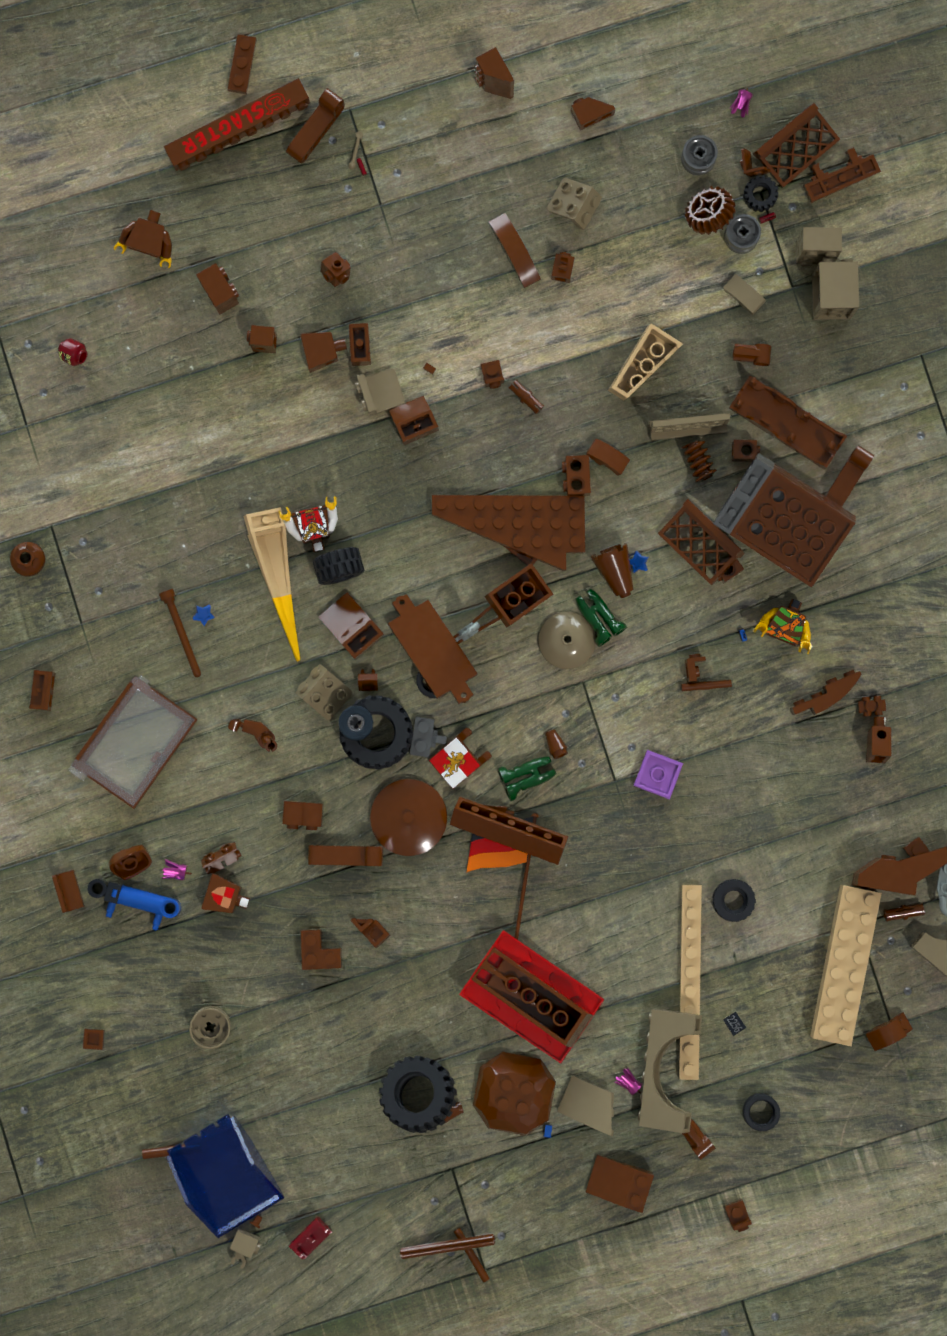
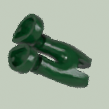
[575,589,627,647]
[497,756,557,802]

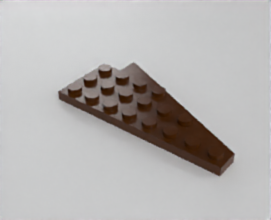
[432,495,585,571]

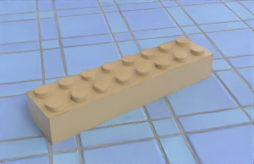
[810,885,882,1046]

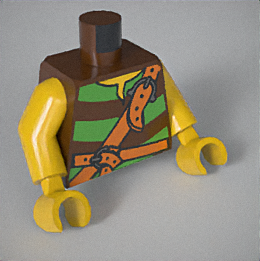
[753,599,812,654]

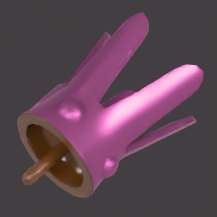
[729,88,753,118]
[162,859,192,880]
[614,1068,642,1095]

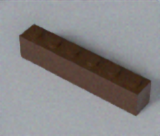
[450,797,568,865]

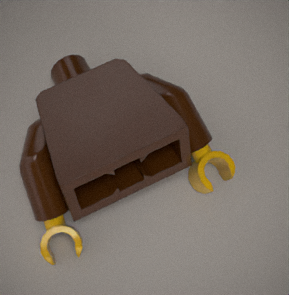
[114,210,172,268]

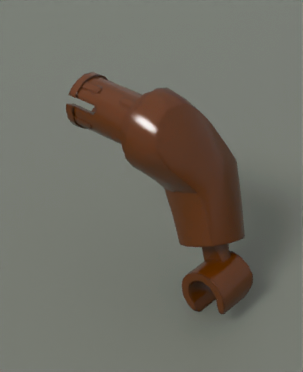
[228,719,277,752]

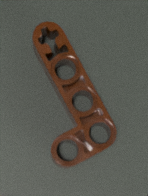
[286,88,345,164]
[826,445,875,507]
[308,845,383,866]

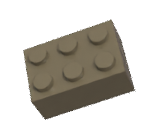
[796,227,842,266]

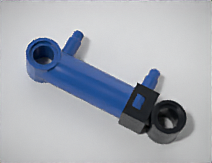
[87,879,182,930]

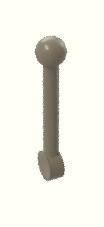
[348,131,363,169]

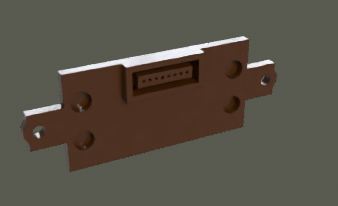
[388,594,478,704]

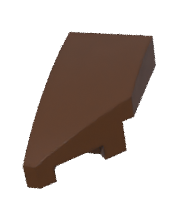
[351,918,391,948]

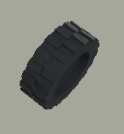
[712,879,756,922]

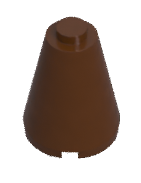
[591,543,634,598]

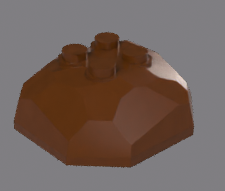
[473,1051,556,1136]

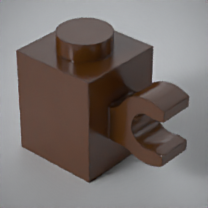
[551,252,575,283]

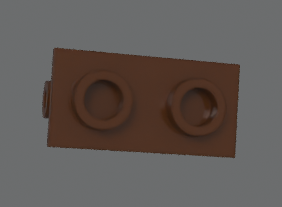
[201,842,242,874]

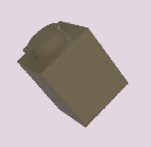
[230,1228,261,1269]

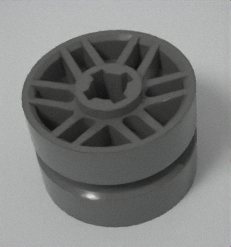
[681,135,718,176]
[724,214,761,254]

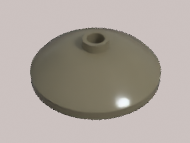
[538,612,596,669]

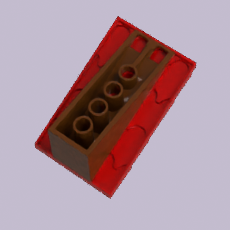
[459,930,605,1064]

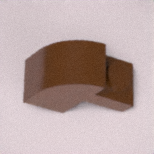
[866,1012,913,1051]

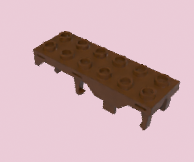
[729,376,847,470]

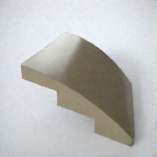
[557,1075,614,1136]

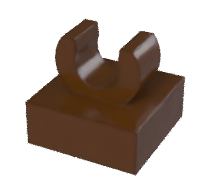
[358,669,378,691]

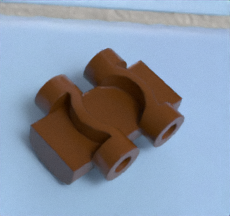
[858,696,886,717]

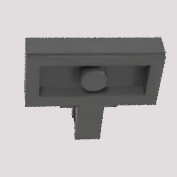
[410,717,447,758]

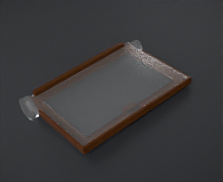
[68,675,198,809]

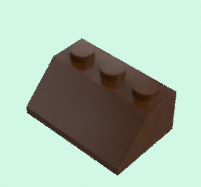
[474,47,514,99]

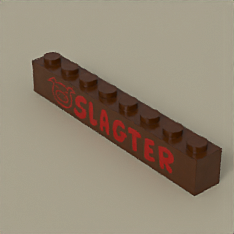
[164,78,310,171]

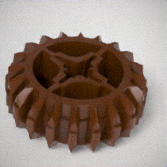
[685,186,736,235]

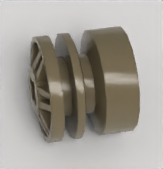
[189,1006,231,1049]

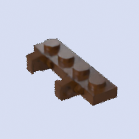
[803,147,881,203]

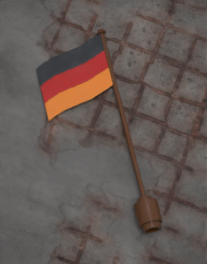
[466,813,539,940]

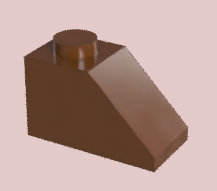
[571,97,615,131]

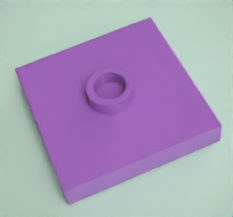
[633,750,683,799]

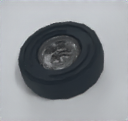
[338,706,373,741]

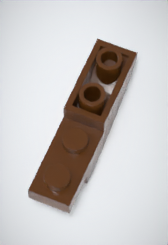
[790,669,862,715]

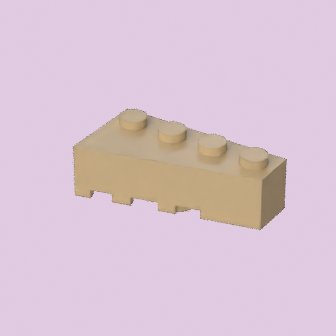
[608,323,683,401]

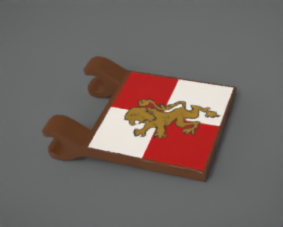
[428,728,492,789]

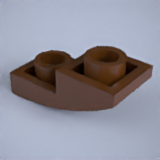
[586,439,630,476]

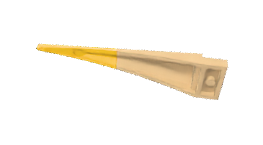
[243,507,300,662]

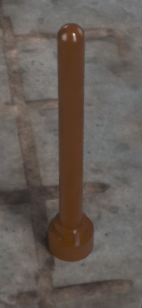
[159,589,201,677]

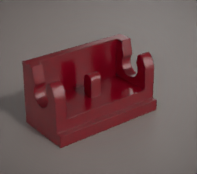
[289,1216,333,1260]

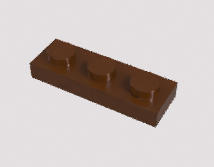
[228,35,257,94]

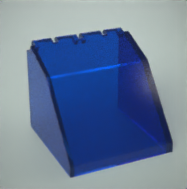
[166,1114,285,1238]

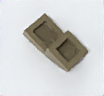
[723,274,766,315]

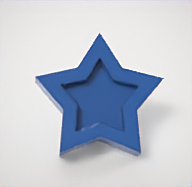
[630,551,649,573]
[192,604,215,626]

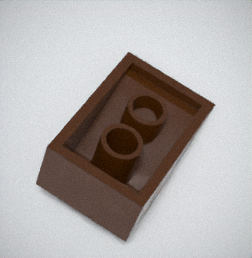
[585,1154,654,1213]

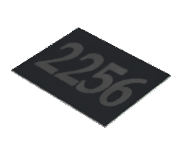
[723,1012,746,1036]

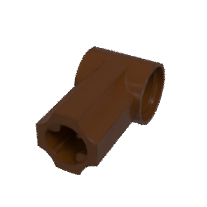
[733,344,772,366]
[682,1118,716,1160]

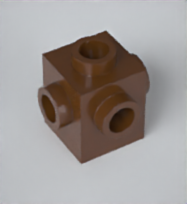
[320,252,351,287]

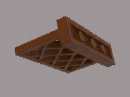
[752,103,840,188]
[658,499,745,585]

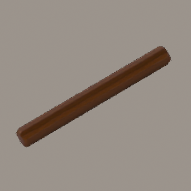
[400,1234,495,1259]

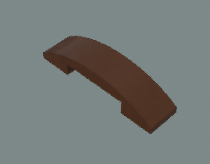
[489,213,541,288]

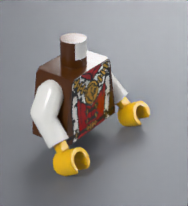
[278,496,338,552]

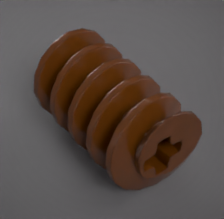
[682,441,717,483]

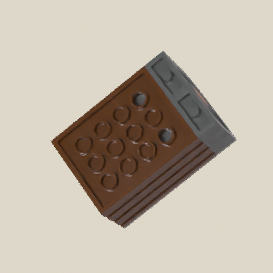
[713,453,856,588]

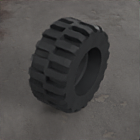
[339,696,413,770]
[379,1056,457,1133]

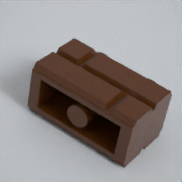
[349,323,371,366]

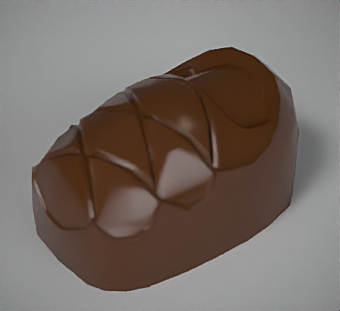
[109,845,152,880]

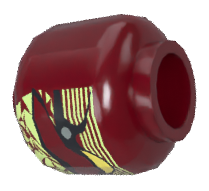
[58,338,88,366]

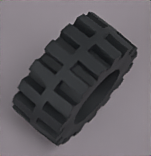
[743,175,779,212]

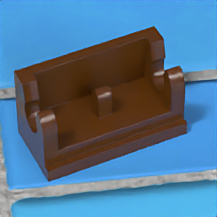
[29,670,56,711]

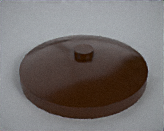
[370,779,447,856]

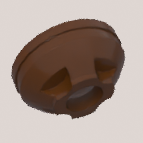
[10,542,45,577]

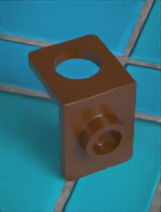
[740,148,771,177]

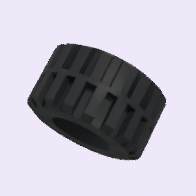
[312,547,365,585]

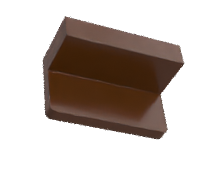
[52,870,85,913]

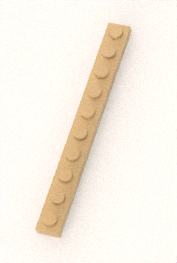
[679,885,702,1080]

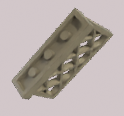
[649,413,730,441]

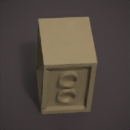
[812,259,859,320]

